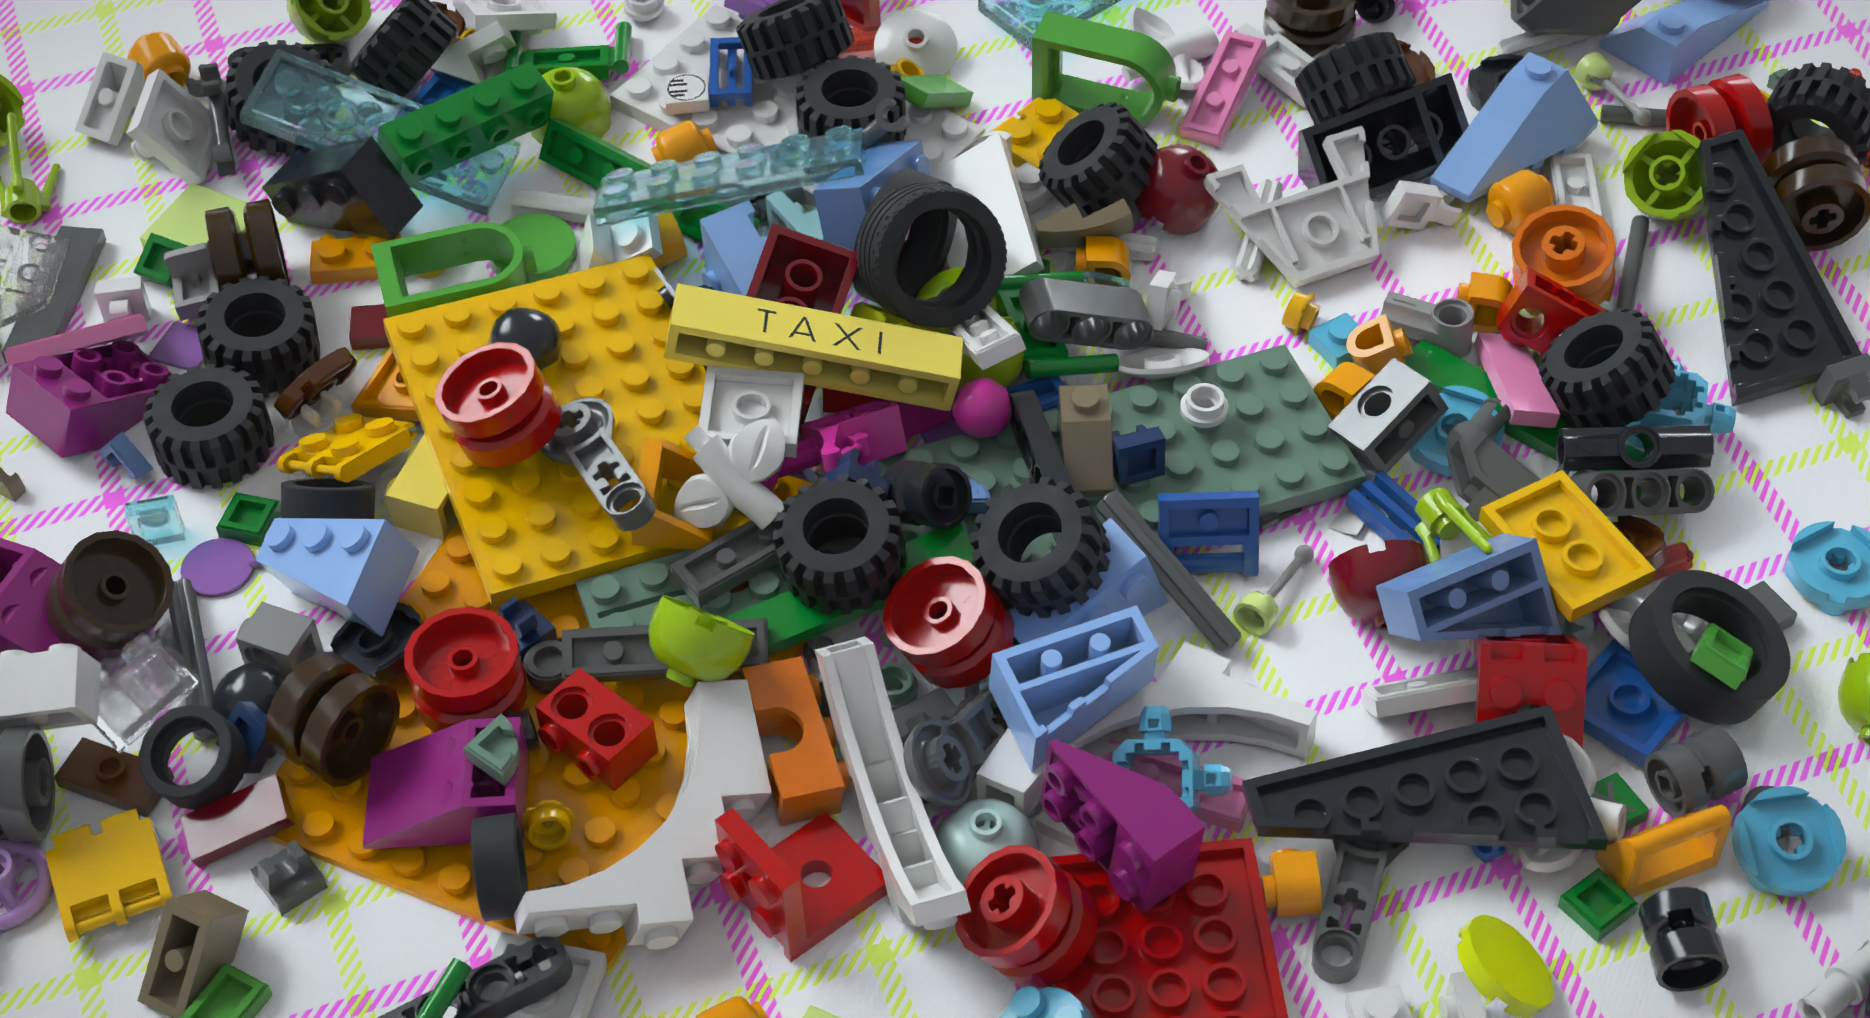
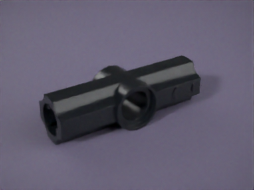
[1556,424,1714,471]

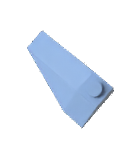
[1598,0,1769,86]
[1430,52,1599,203]

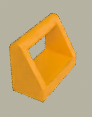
[631,437,714,550]
[1596,804,1731,898]

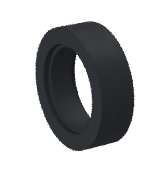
[852,168,957,303]
[1628,570,1791,725]

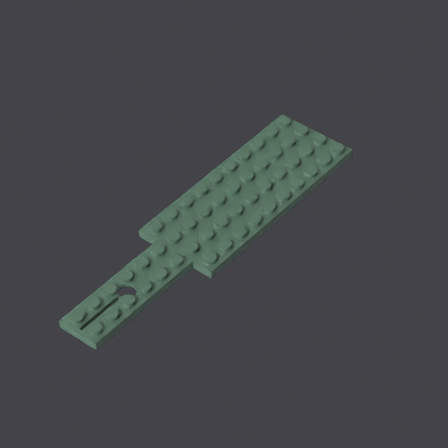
[575,344,1366,628]

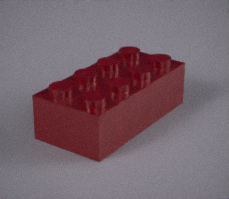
[746,223,858,434]

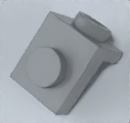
[164,243,221,321]

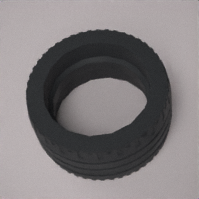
[856,182,1007,328]

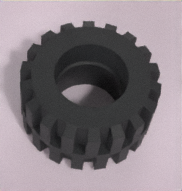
[349,0,458,105]
[736,0,855,80]
[1294,32,1416,125]
[226,40,336,157]
[795,55,907,157]
[1767,62,1870,165]
[1038,102,1159,218]
[196,276,321,398]
[1539,308,1676,428]
[143,364,275,490]
[773,475,907,615]
[970,476,1111,618]

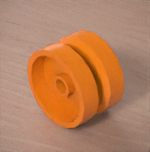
[1512,204,1616,317]

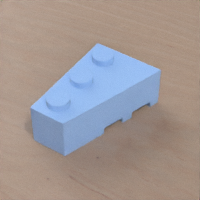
[700,200,768,296]
[255,518,420,637]
[1009,518,1169,646]
[989,605,1159,772]

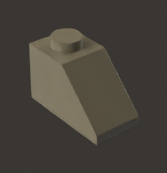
[1057,384,1114,497]
[137,890,249,1018]

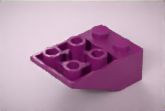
[5,340,173,458]
[0,538,102,663]
[362,717,529,849]
[1040,739,1206,913]

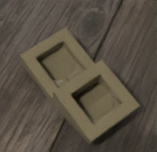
[1034,198,1134,248]

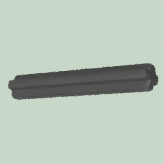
[1096,490,1241,653]
[168,577,217,742]

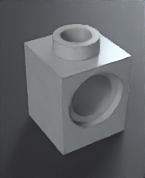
[235,601,323,679]

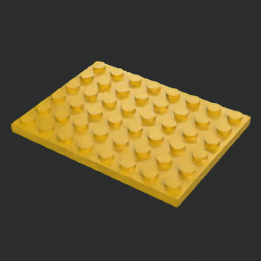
[383,254,750,607]

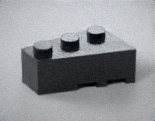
[262,136,423,239]

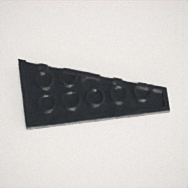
[1696,129,1862,407]
[1242,705,1608,850]

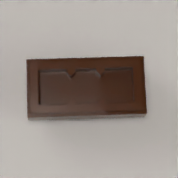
[54,737,175,818]

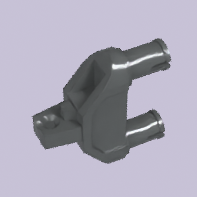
[1446,397,1587,521]

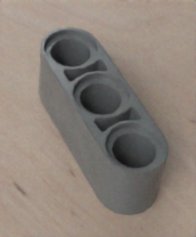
[1018,278,1155,350]
[1570,469,1715,516]

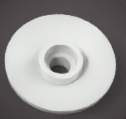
[874,9,958,76]
[1118,348,1210,381]

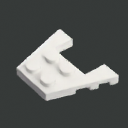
[1203,126,1380,288]

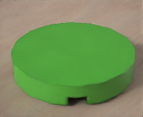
[489,213,578,283]

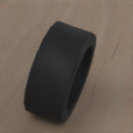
[281,478,375,519]
[138,704,248,810]
[471,813,528,922]

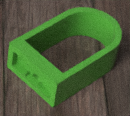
[1032,11,1182,125]
[371,222,537,317]

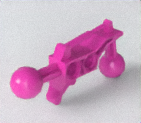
[760,378,1012,492]

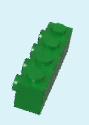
[377,61,554,186]

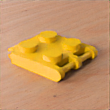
[991,97,1079,169]
[277,413,418,483]
[45,808,174,943]

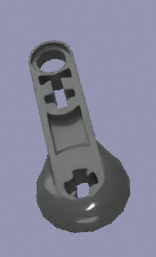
[540,397,656,531]
[903,685,1008,807]
[1311,840,1410,984]

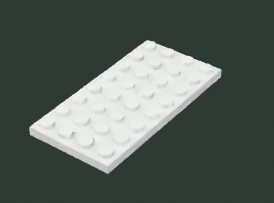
[610,4,985,208]

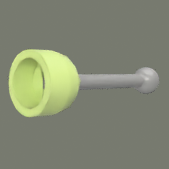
[1574,52,1651,125]
[1233,545,1314,636]

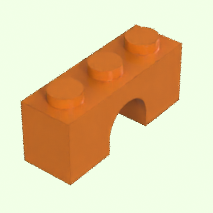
[741,656,850,826]

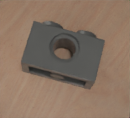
[1328,357,1449,474]

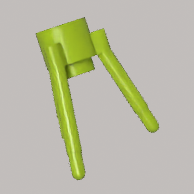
[0,112,61,224]
[1415,488,1493,563]

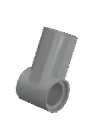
[1380,291,1474,358]

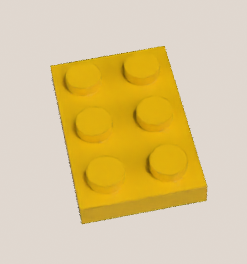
[1478,470,1656,622]

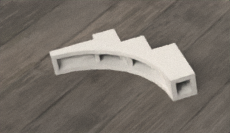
[815,636,971,930]
[977,642,1318,819]
[514,679,772,950]

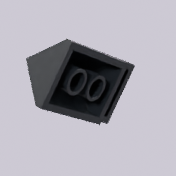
[1298,73,1469,199]

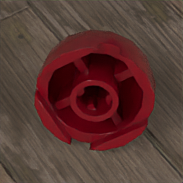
[1133,144,1219,235]
[1328,539,1429,630]

